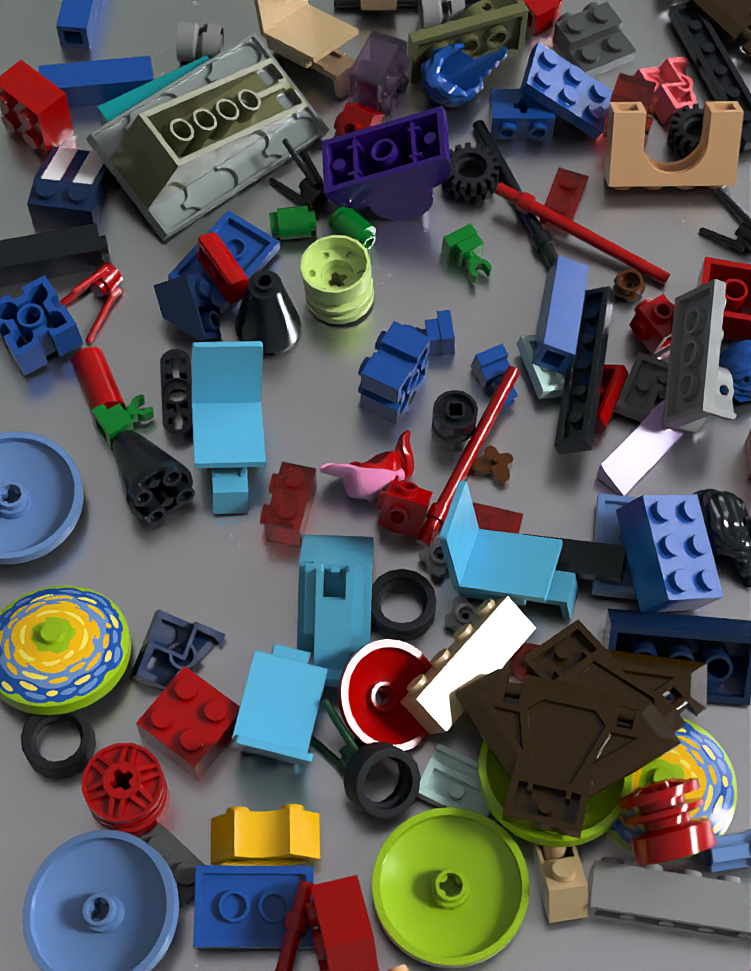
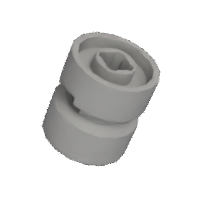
[418,0,465,29]
[176,21,224,63]

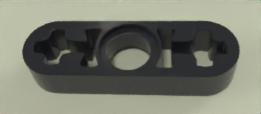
[160,349,193,442]

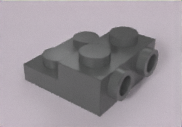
[553,2,637,77]

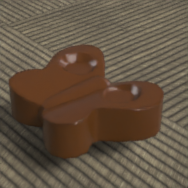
[471,446,513,487]

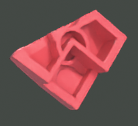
[633,56,697,124]

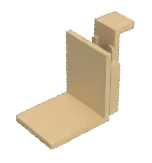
[254,0,362,98]

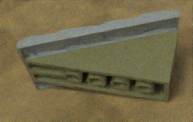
[86,32,329,241]

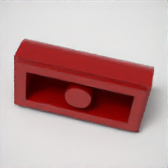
[196,233,249,305]
[71,347,126,414]
[594,364,629,434]

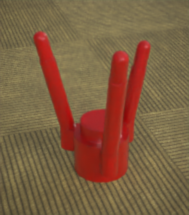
[60,262,123,344]

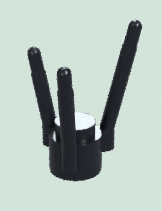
[269,139,329,209]
[699,187,751,254]

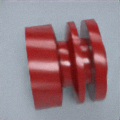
[82,743,169,838]
[618,777,717,866]

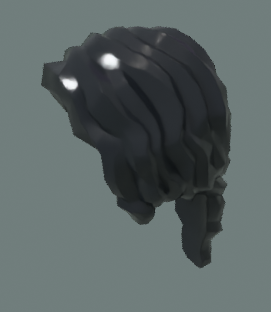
[693,489,751,588]

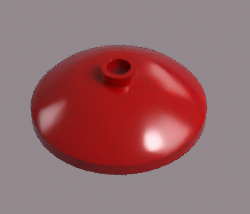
[338,639,432,751]

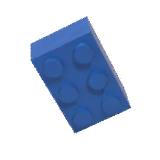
[616,494,724,613]

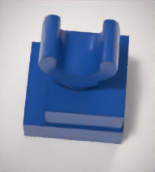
[404,310,455,356]
[470,343,518,407]

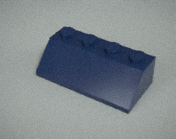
[603,608,751,705]

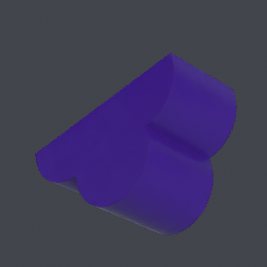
[322,106,451,220]

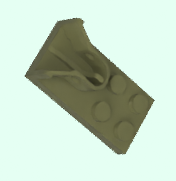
[406,0,529,84]

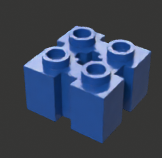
[0,275,83,376]
[358,321,430,424]

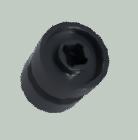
[431,390,478,452]

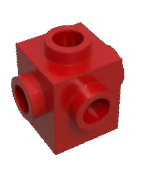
[333,102,384,138]
[629,294,674,355]
[375,480,433,537]

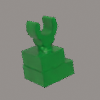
[441,223,492,284]
[91,394,154,450]

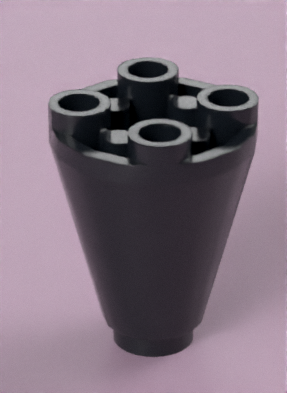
[112,430,195,525]

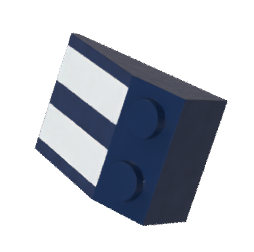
[27,147,109,230]

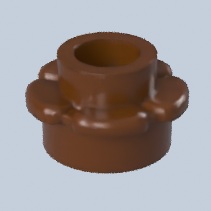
[613,269,645,300]

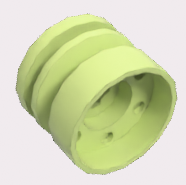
[300,235,374,324]

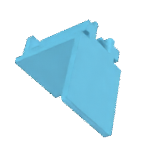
[192,341,266,514]
[439,481,578,619]
[297,534,374,686]
[230,644,328,766]

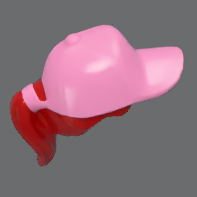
[319,430,414,502]

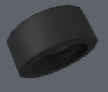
[371,569,437,642]
[21,709,96,780]
[343,742,421,819]

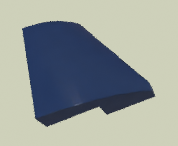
[129,610,226,689]

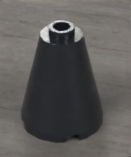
[235,270,301,356]

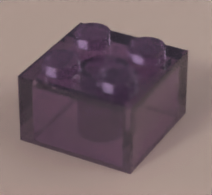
[348,30,410,124]

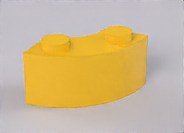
[210,804,320,866]

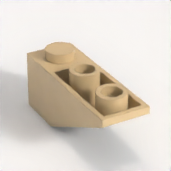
[530,842,588,923]

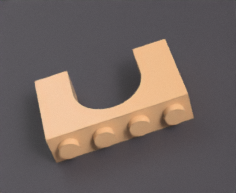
[604,101,744,190]

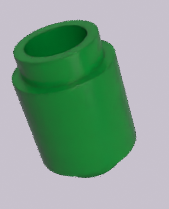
[269,205,317,241]
[328,207,376,250]

